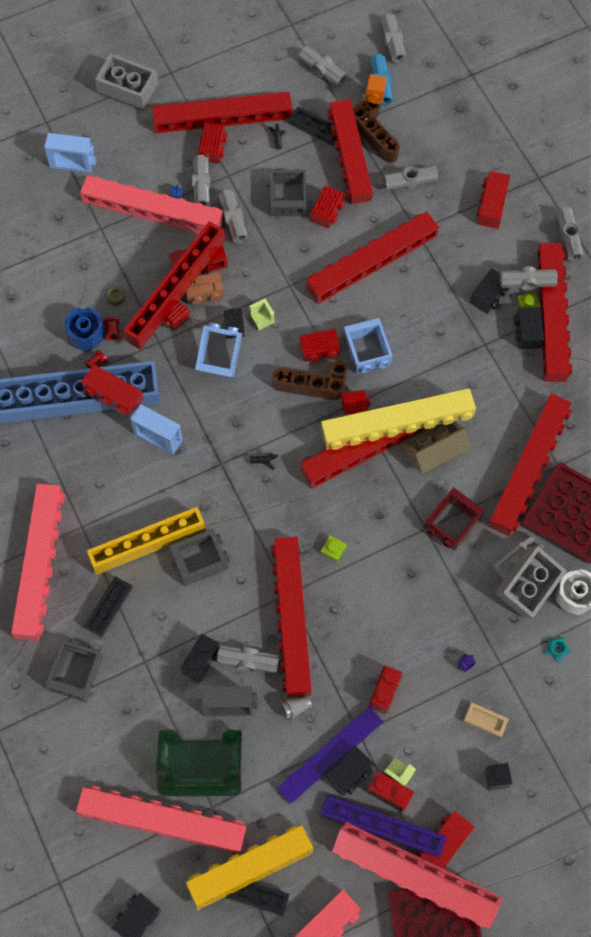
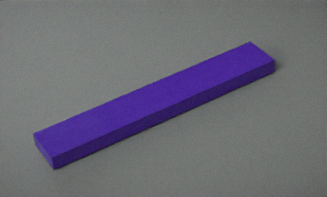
[277,707,383,804]
[320,795,447,858]

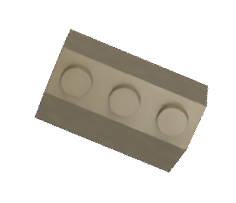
[400,422,472,474]

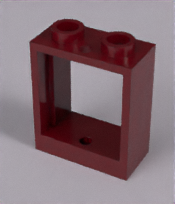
[424,487,485,550]

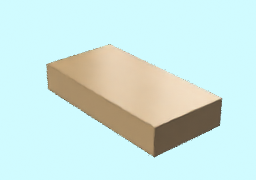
[463,702,509,739]

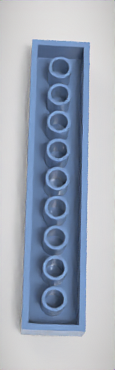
[0,361,160,423]

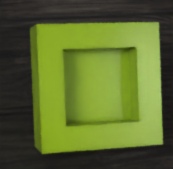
[517,292,541,309]
[320,535,347,563]

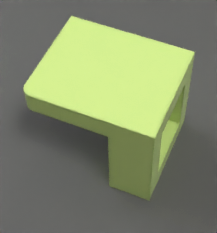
[249,298,274,331]
[383,758,416,786]

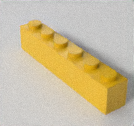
[87,507,206,575]
[186,826,314,911]

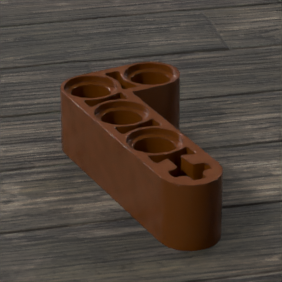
[353,100,400,163]
[272,360,347,400]

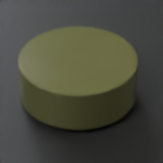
[106,286,125,306]

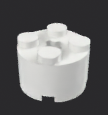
[556,570,591,615]

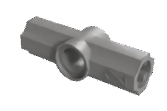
[380,13,406,64]
[299,46,347,87]
[192,155,211,206]
[383,165,438,190]
[219,190,248,243]
[556,207,584,262]
[500,266,558,291]
[217,645,280,674]

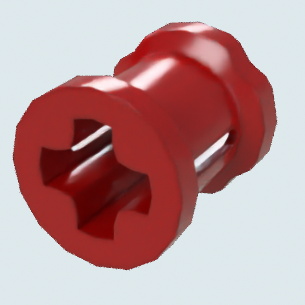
[103,316,122,341]
[84,350,109,369]

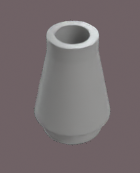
[280,696,312,719]

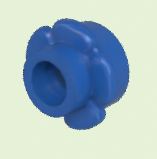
[171,184,182,199]

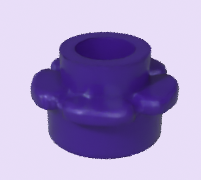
[458,654,476,672]

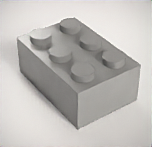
[95,53,159,109]
[495,546,567,618]

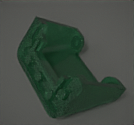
[156,729,242,796]

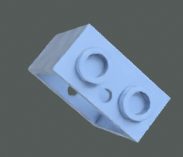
[44,133,96,173]
[343,318,393,374]
[195,323,243,377]
[130,404,183,455]

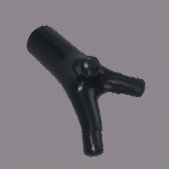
[268,124,285,149]
[250,453,278,470]

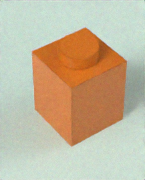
[365,74,387,105]

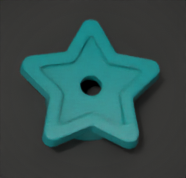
[545,637,571,662]

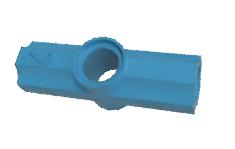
[370,54,393,106]

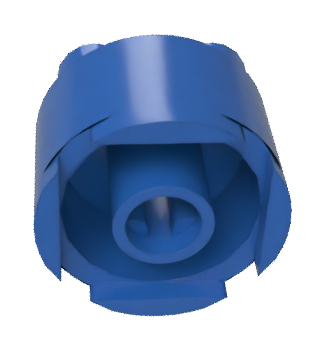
[65,307,105,352]

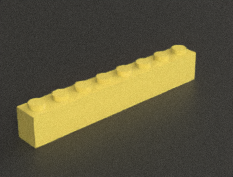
[321,388,476,450]

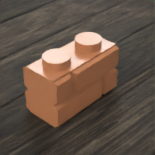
[186,272,224,305]

